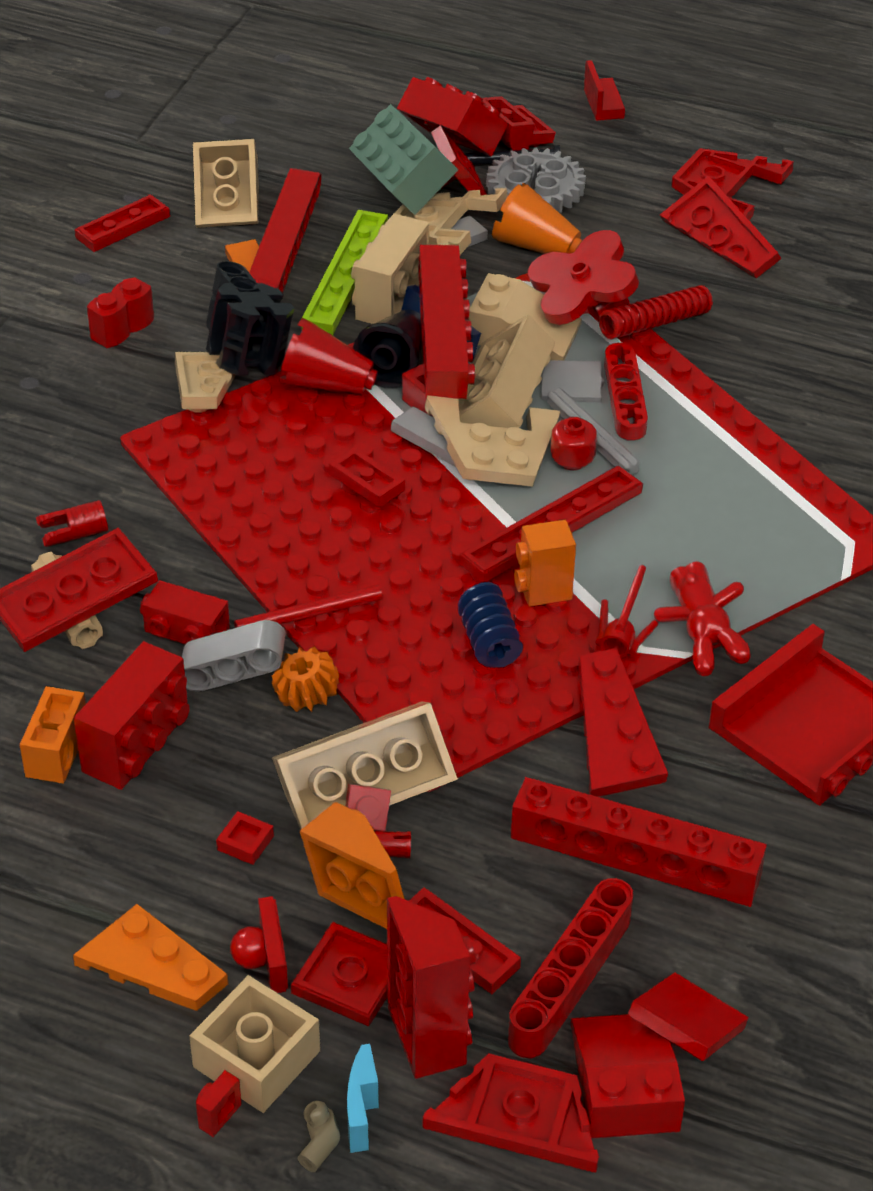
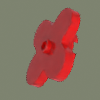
[528,230,639,325]

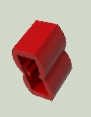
[87,277,154,348]

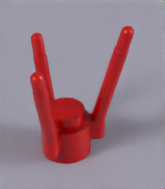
[595,565,658,658]

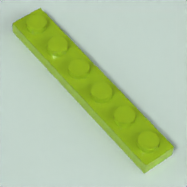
[301,210,388,335]

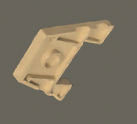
[385,188,508,255]
[425,395,560,487]

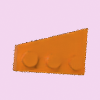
[73,904,228,1011]

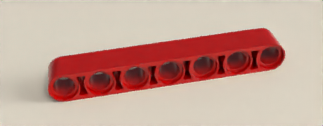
[249,168,322,293]

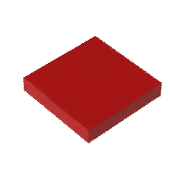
[291,922,388,1027]
[628,972,749,1061]

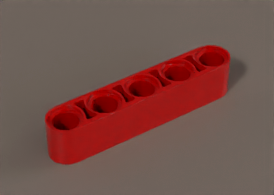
[508,878,633,1058]

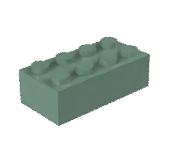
[349,104,458,215]

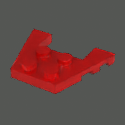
[671,148,794,220]

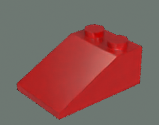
[571,1014,685,1138]

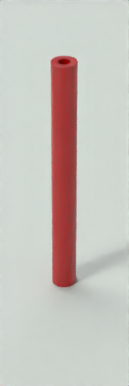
[234,585,383,628]

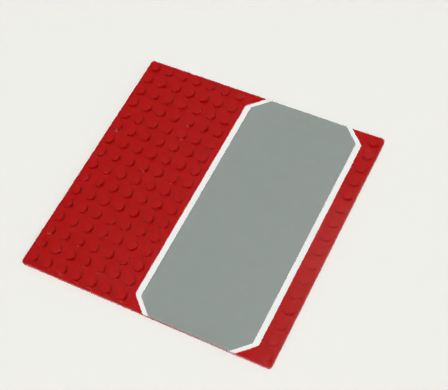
[120,273,873,792]

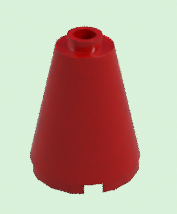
[279,318,378,394]

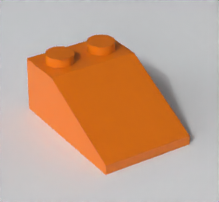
[300,802,405,929]

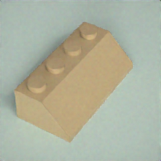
[458,314,555,428]
[272,701,458,829]

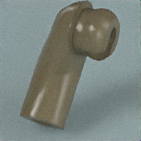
[298,1101,341,1172]

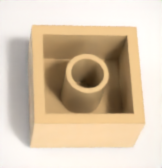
[189,975,320,1113]

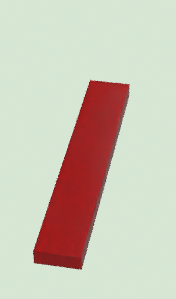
[459,465,643,582]

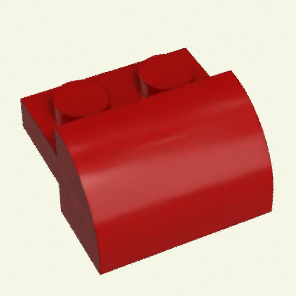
[481,96,556,150]

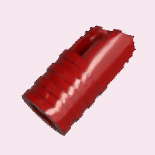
[36,500,108,547]

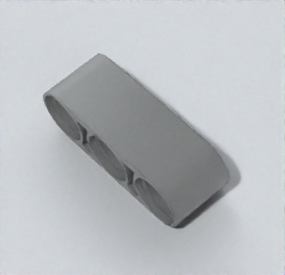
[182,620,286,692]

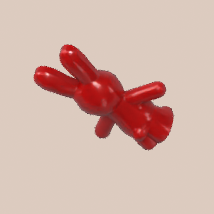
[654,561,751,677]

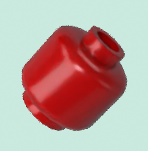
[551,417,597,470]

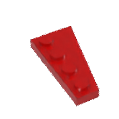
[660,176,781,279]
[578,648,668,797]

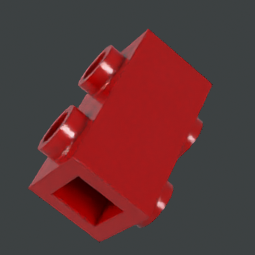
[140,580,230,644]

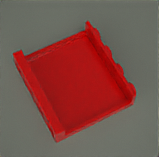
[709,624,873,806]

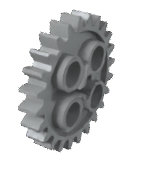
[486,147,586,213]

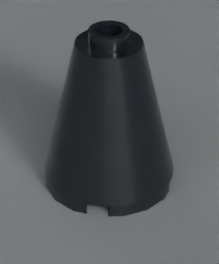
[353,309,422,388]

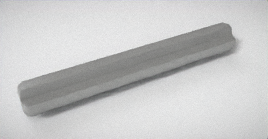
[547,388,640,475]

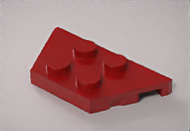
[423,1053,599,1173]

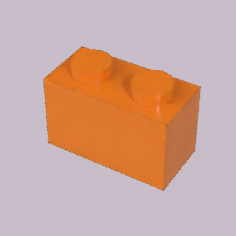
[514,519,576,606]

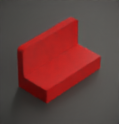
[584,60,625,121]

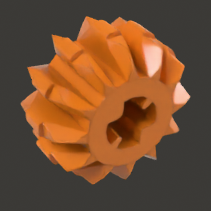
[272,646,339,712]

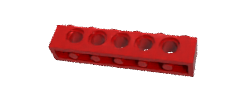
[511,777,767,907]

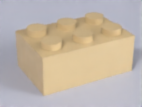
[351,213,429,324]

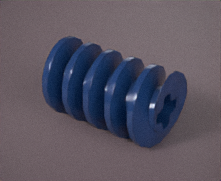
[458,582,523,668]

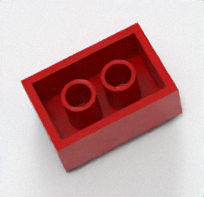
[396,77,508,157]
[74,641,190,790]

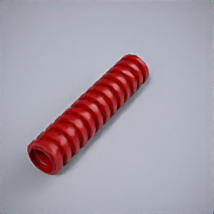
[599,285,713,340]

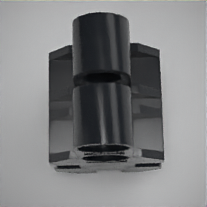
[206,261,294,375]

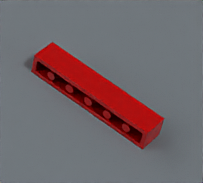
[418,244,475,399]

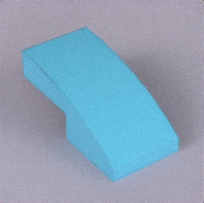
[347,1044,379,1153]

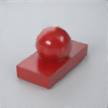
[230,896,288,993]

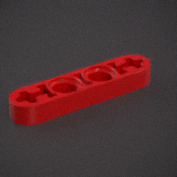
[604,343,648,440]

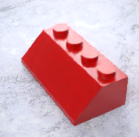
[387,896,476,1079]

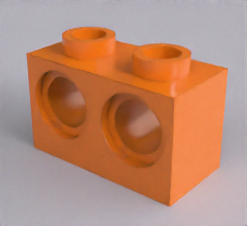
[20,686,86,784]

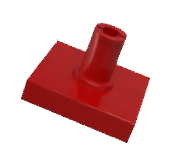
[431,125,487,195]

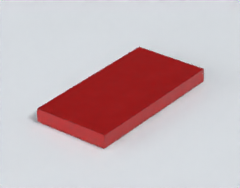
[0,527,158,652]

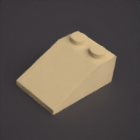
[193,139,259,228]
[469,273,582,361]

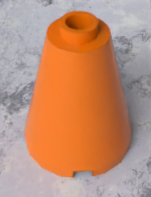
[492,183,583,254]

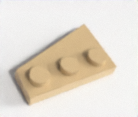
[175,352,236,412]

